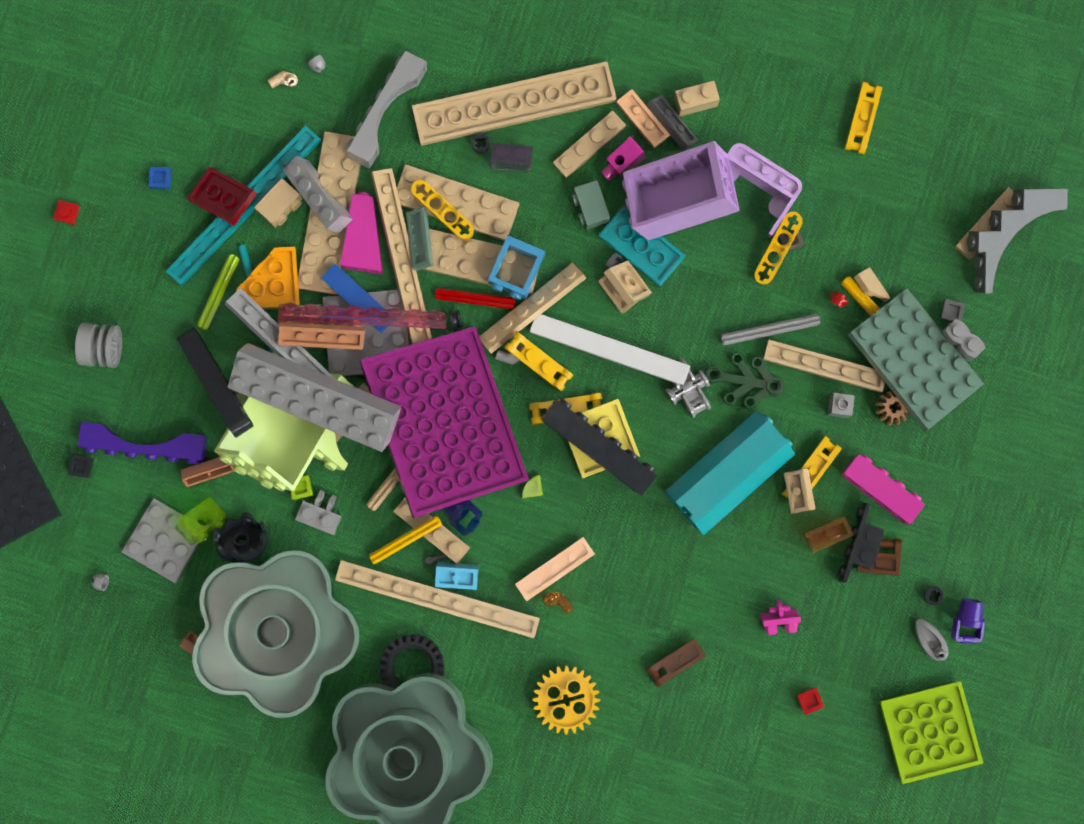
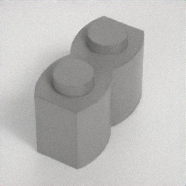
[942,319,985,361]

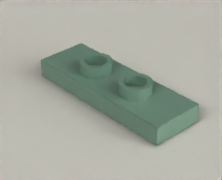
[406,207,433,271]

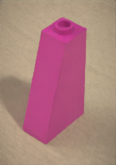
[340,192,383,275]

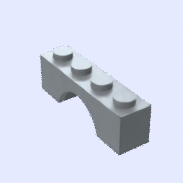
[283,156,353,233]

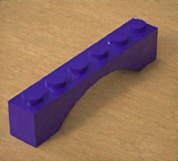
[78,422,208,465]

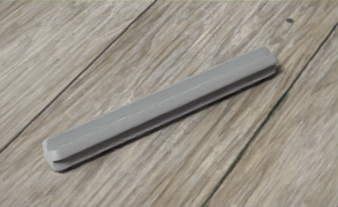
[721,314,820,345]

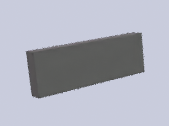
[646,95,698,151]

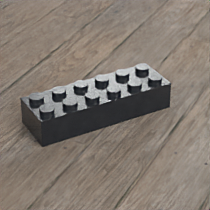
[540,399,657,496]

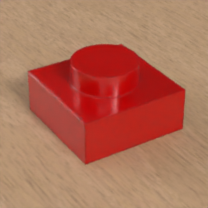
[53,200,80,226]
[796,687,824,715]

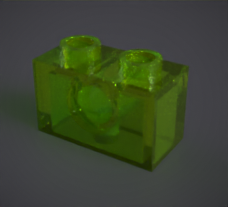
[175,496,226,546]

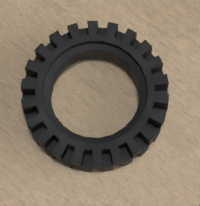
[379,635,445,688]

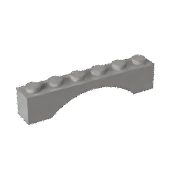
[346,51,427,169]

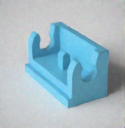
[435,562,479,590]

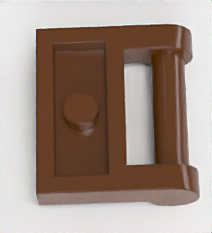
[856,538,902,576]

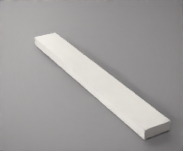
[530,314,690,386]

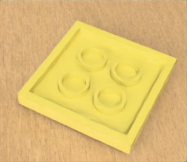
[568,399,640,478]

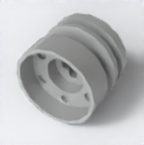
[75,323,122,368]

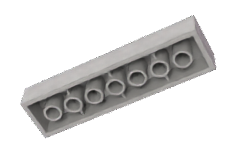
[228,343,401,452]

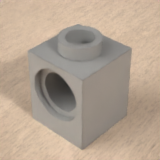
[827,393,855,418]

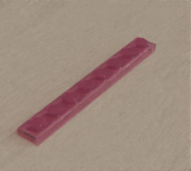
[279,303,446,329]

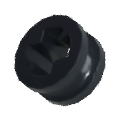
[472,134,490,154]
[449,310,463,330]
[923,587,944,605]

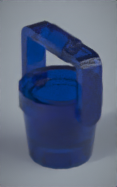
[441,500,482,536]

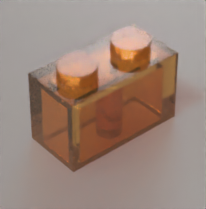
[803,516,853,553]

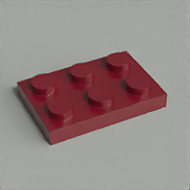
[187,166,257,227]

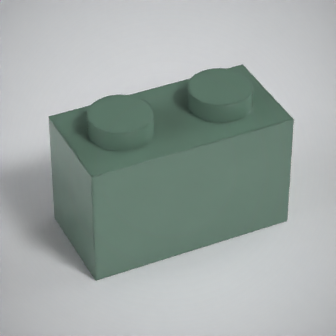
[571,180,610,230]

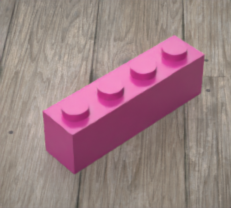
[841,454,925,525]

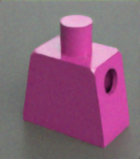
[601,136,646,181]

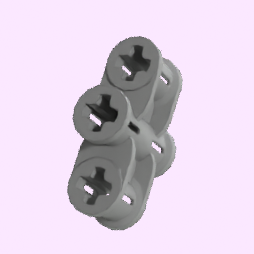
[665,357,711,418]

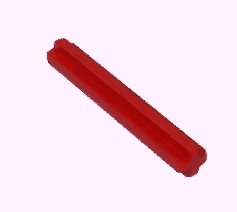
[435,288,515,309]

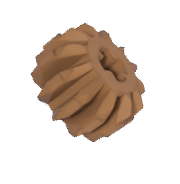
[875,391,910,426]

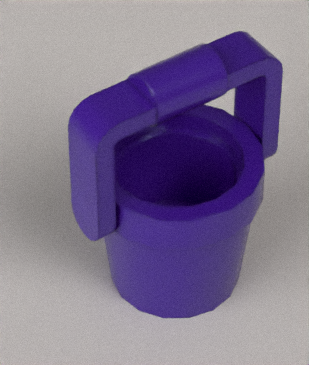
[951,598,985,644]

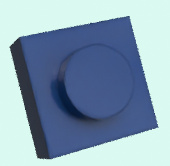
[148,167,172,190]

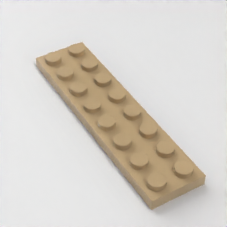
[298,132,361,296]

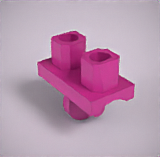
[760,600,801,635]

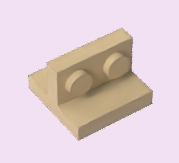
[598,261,652,314]

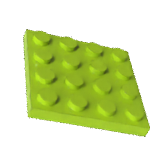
[879,681,983,784]

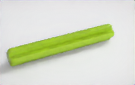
[197,254,239,330]

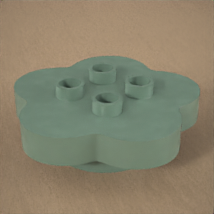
[192,550,359,718]
[325,673,493,824]

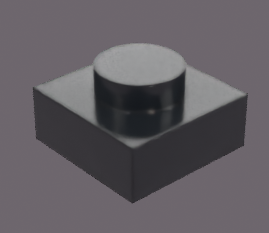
[68,454,94,478]

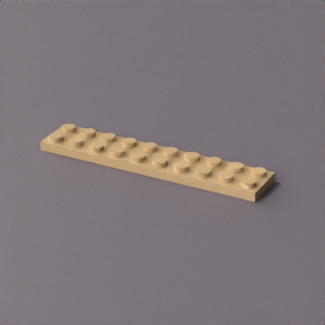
[412,62,617,146]

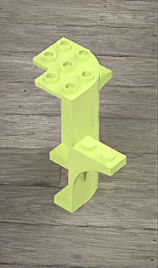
[214,352,354,492]

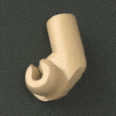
[267,71,298,89]

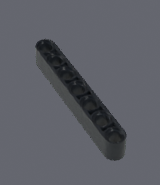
[177,327,254,438]

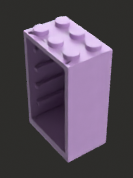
[622,141,739,240]

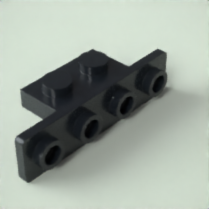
[838,503,885,583]

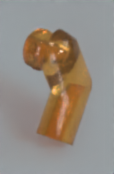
[544,592,574,614]

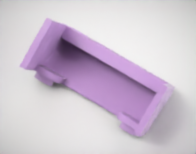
[728,143,802,238]

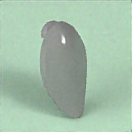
[914,618,948,661]

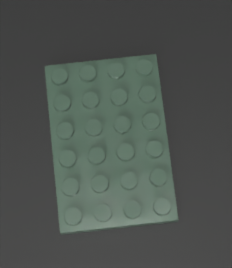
[847,289,984,431]

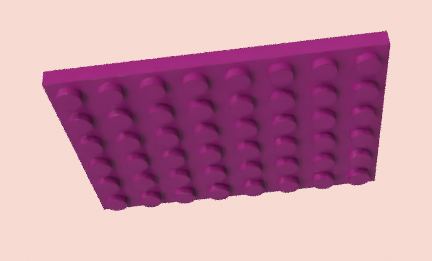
[359,326,529,518]

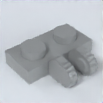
[295,490,342,535]

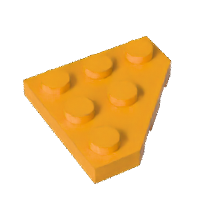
[236,247,300,310]

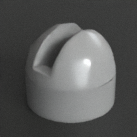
[307,55,325,72]
[91,574,109,591]

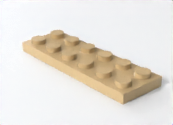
[397,164,520,241]
[422,229,538,295]

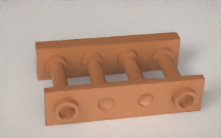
[278,304,365,350]

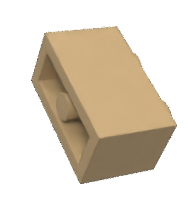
[674,81,720,117]
[254,179,302,228]

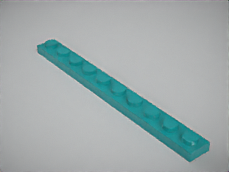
[166,125,321,286]

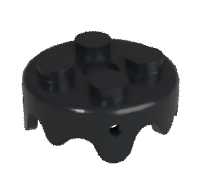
[213,512,268,563]

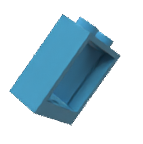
[488,235,545,300]

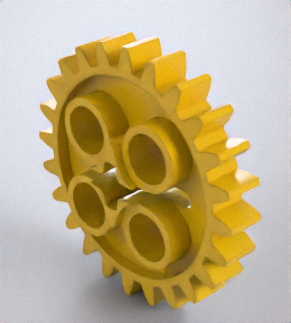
[533,665,600,735]

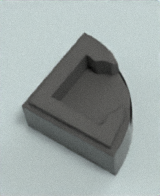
[605,253,622,270]

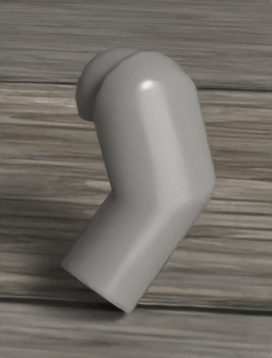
[495,345,523,364]

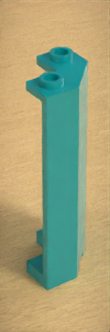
[665,411,795,535]

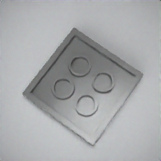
[122,498,208,583]

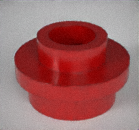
[829,291,848,308]

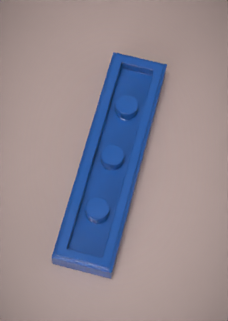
[321,264,395,333]

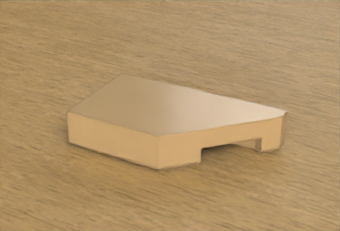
[854,267,890,302]

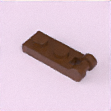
[645,638,706,687]

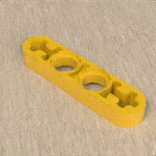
[411,180,474,241]
[754,211,803,285]

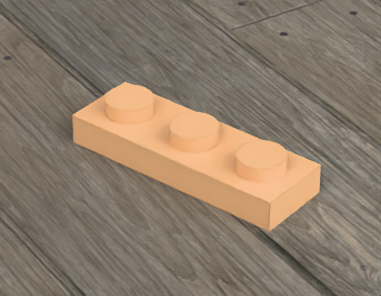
[616,89,670,149]

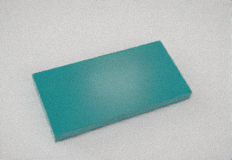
[598,205,686,287]

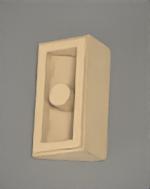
[784,469,815,514]

